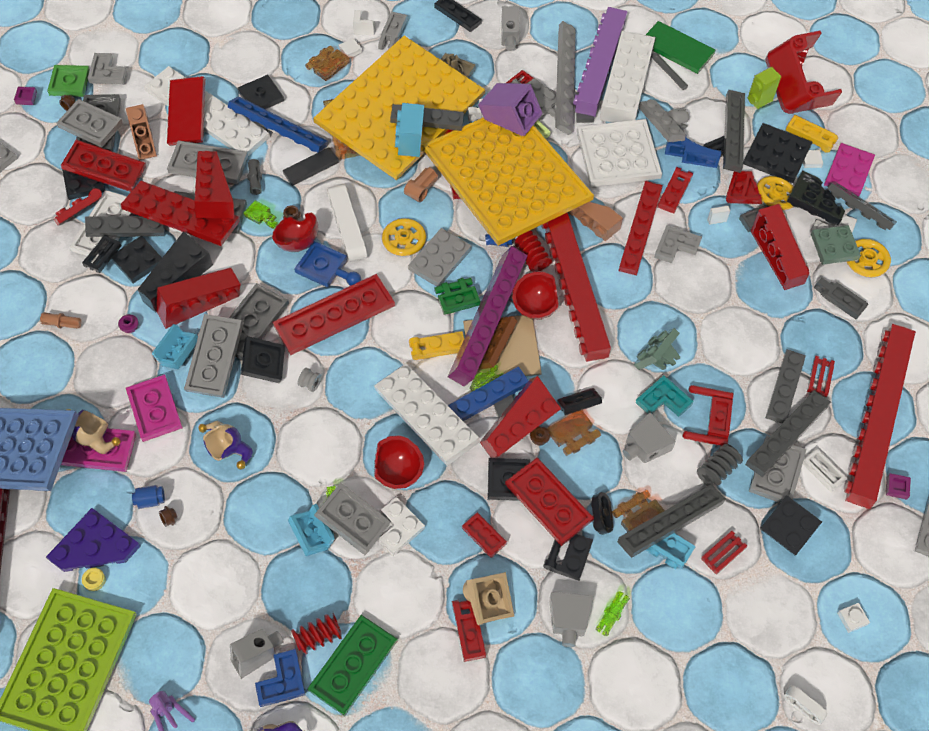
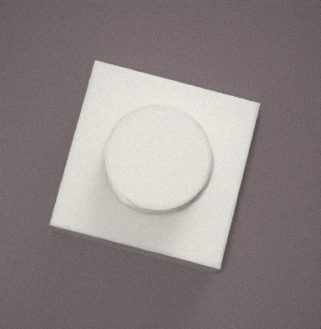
[837,603,870,633]

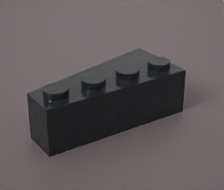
[138,231,213,313]

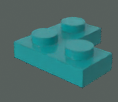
[635,375,694,417]

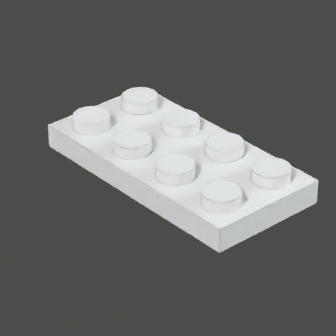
[70,190,134,259]

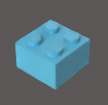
[395,103,424,157]

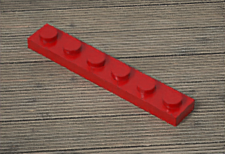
[618,181,663,276]

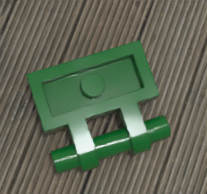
[434,278,481,315]

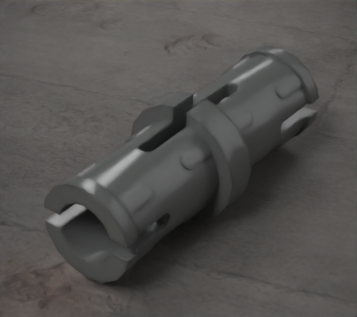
[247,159,262,195]

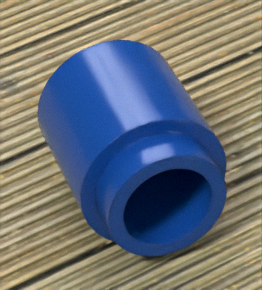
[132,485,165,509]

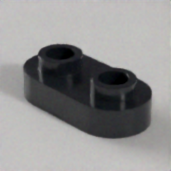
[591,492,614,535]

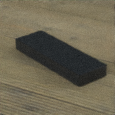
[434,0,482,32]
[283,147,339,186]

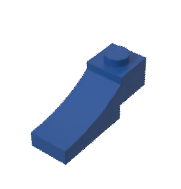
[665,135,721,168]

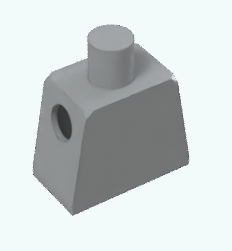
[501,6,519,51]
[623,413,676,463]
[549,592,593,647]
[230,629,284,679]

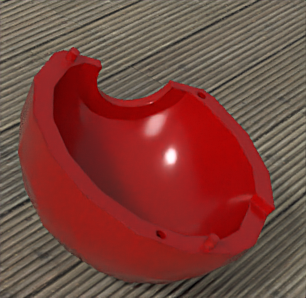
[272,212,318,252]
[512,272,559,320]
[374,435,424,489]

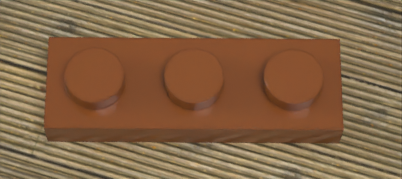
[479,316,517,369]

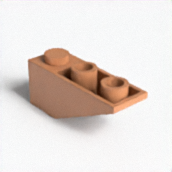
[125,104,157,160]
[568,202,623,241]

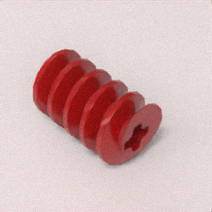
[515,231,552,272]
[291,613,342,655]

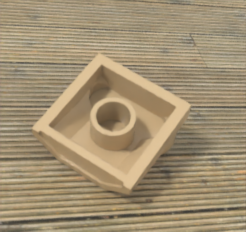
[463,572,514,625]

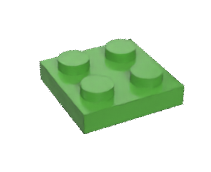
[47,65,90,97]

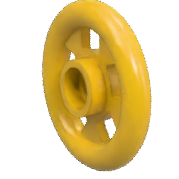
[757,176,794,210]
[382,218,426,256]
[847,239,891,277]

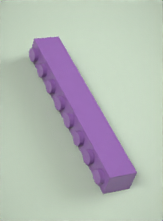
[573,7,627,117]

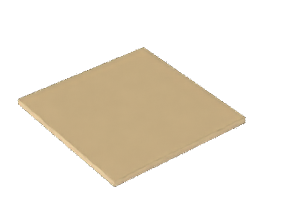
[463,315,542,381]

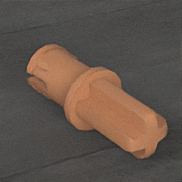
[40,312,81,329]

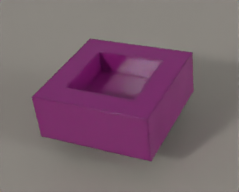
[14,86,37,105]
[886,473,911,500]

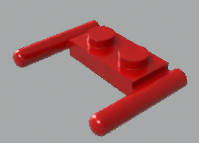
[682,385,734,446]

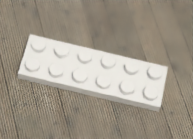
[374,364,480,466]

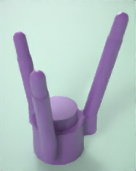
[149,691,195,731]

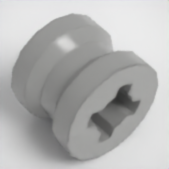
[297,368,322,392]

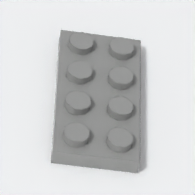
[167,141,248,184]
[184,314,244,398]

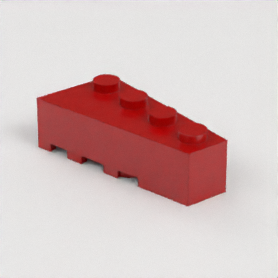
[195,151,234,219]
[751,204,810,290]
[157,268,241,329]
[480,376,561,458]

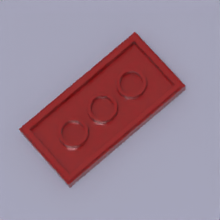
[167,76,206,146]
[61,140,146,192]
[505,457,594,546]

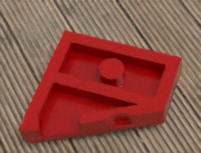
[726,171,762,204]

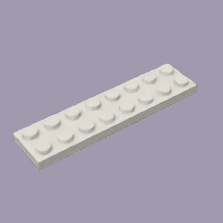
[144,66,270,156]

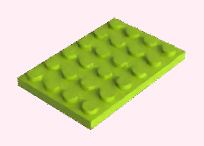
[0,588,137,731]

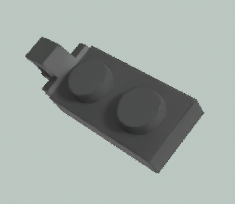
[814,277,869,320]

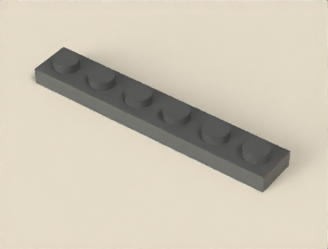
[723,89,745,173]
[745,390,831,477]
[617,484,726,558]

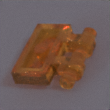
[305,45,350,81]
[547,410,601,456]
[612,490,665,532]

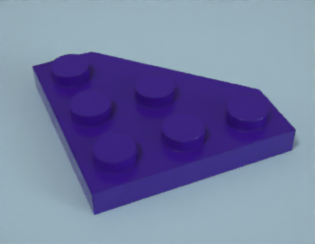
[46,508,141,572]

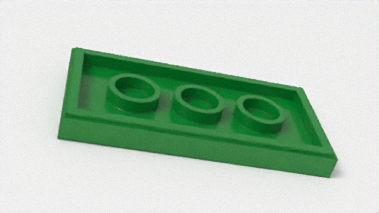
[646,21,716,74]
[307,615,398,717]

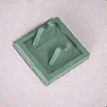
[811,225,861,265]
[634,328,680,370]

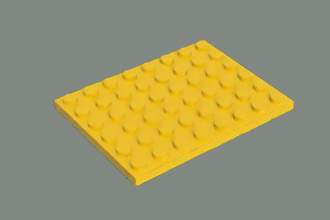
[313,36,485,180]
[422,117,594,246]

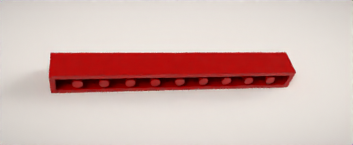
[541,213,611,362]
[844,324,916,509]

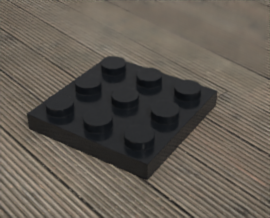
[743,123,813,183]

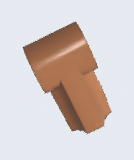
[404,167,438,202]

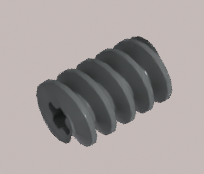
[697,444,743,486]

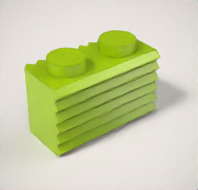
[747,67,781,109]

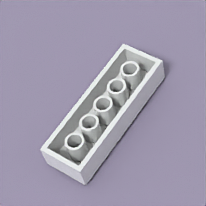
[600,31,655,123]

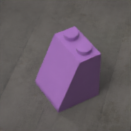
[478,83,543,136]

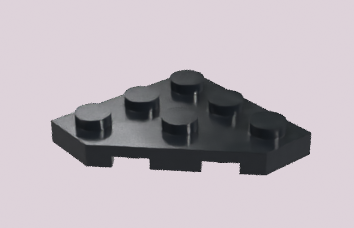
[787,170,845,225]

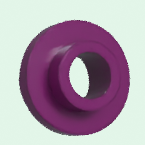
[118,314,139,333]

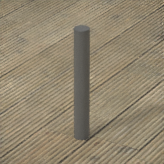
[651,53,688,90]

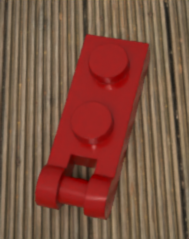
[658,167,694,214]
[53,188,102,225]
[452,600,486,662]

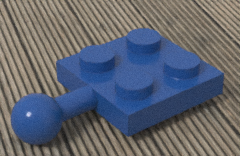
[294,241,361,288]

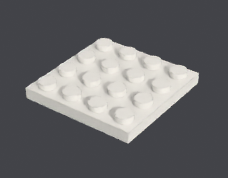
[576,119,662,187]

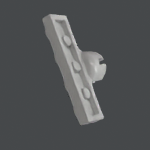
[639,99,689,142]

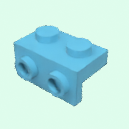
[152,324,198,369]
[288,504,335,556]
[646,533,696,569]

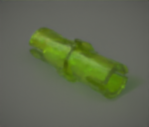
[595,591,630,636]

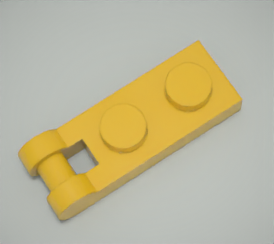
[785,115,838,153]
[409,331,464,360]

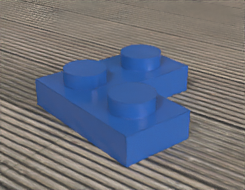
[255,649,306,707]

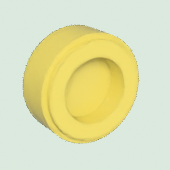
[82,568,106,591]

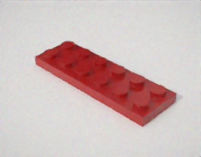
[121,181,240,246]
[273,274,395,356]

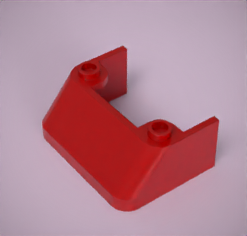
[765,30,842,114]

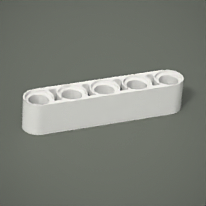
[327,184,367,262]

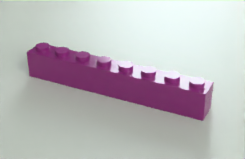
[447,246,528,386]

